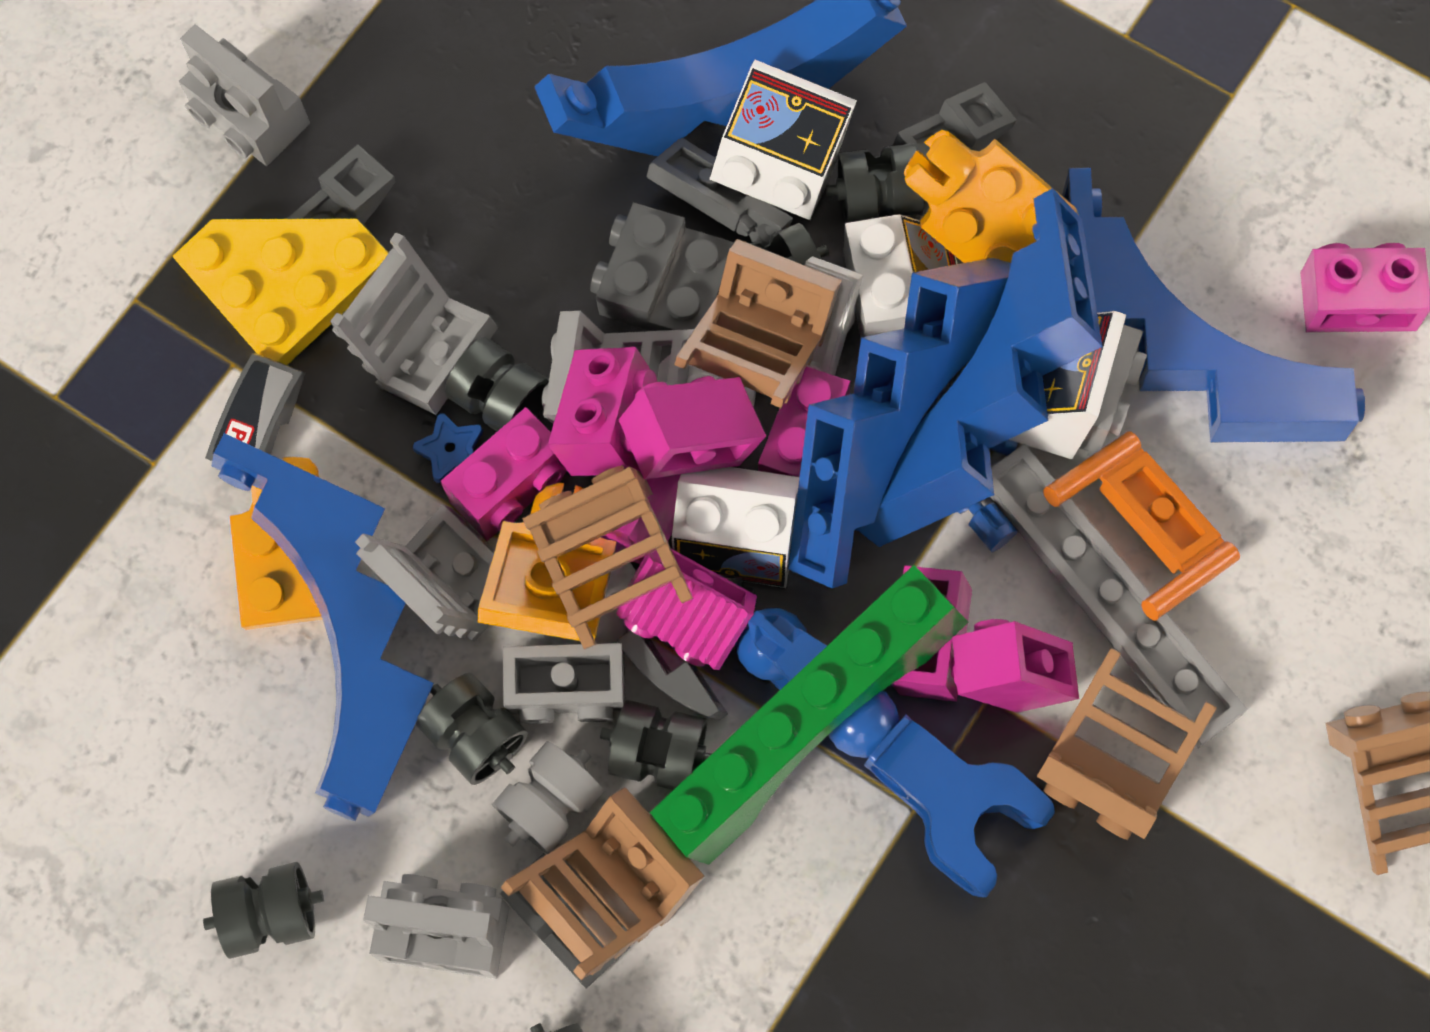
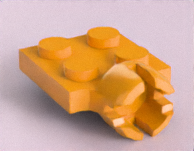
[904,130,1079,263]
[230,457,322,630]
[478,483,616,641]

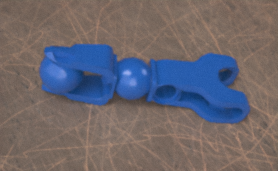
[736,608,1055,897]

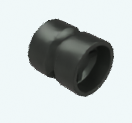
[445,337,549,432]

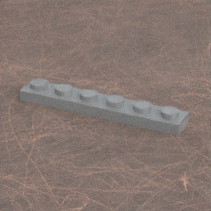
[990,444,1247,749]

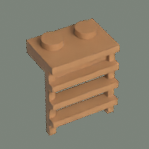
[674,239,842,408]
[522,465,694,650]
[1037,648,1217,840]
[1325,692,1430,875]
[501,787,705,980]

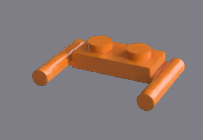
[1043,431,1240,621]

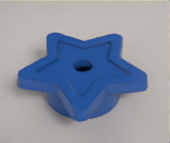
[413,414,483,483]

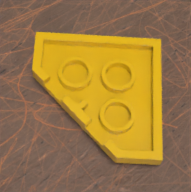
[172,219,389,365]

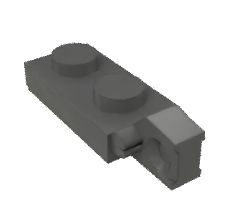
[647,138,793,247]

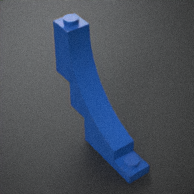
[534,0,907,156]
[1062,168,1365,443]
[854,188,1103,547]
[788,258,1011,588]
[211,433,434,821]

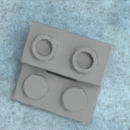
[179,24,310,166]
[363,874,509,979]

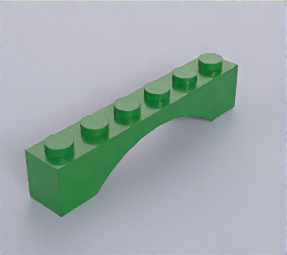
[649,565,969,865]

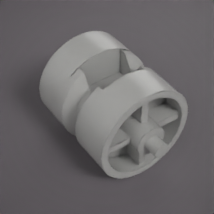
[492,741,605,854]

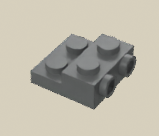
[590,202,734,331]

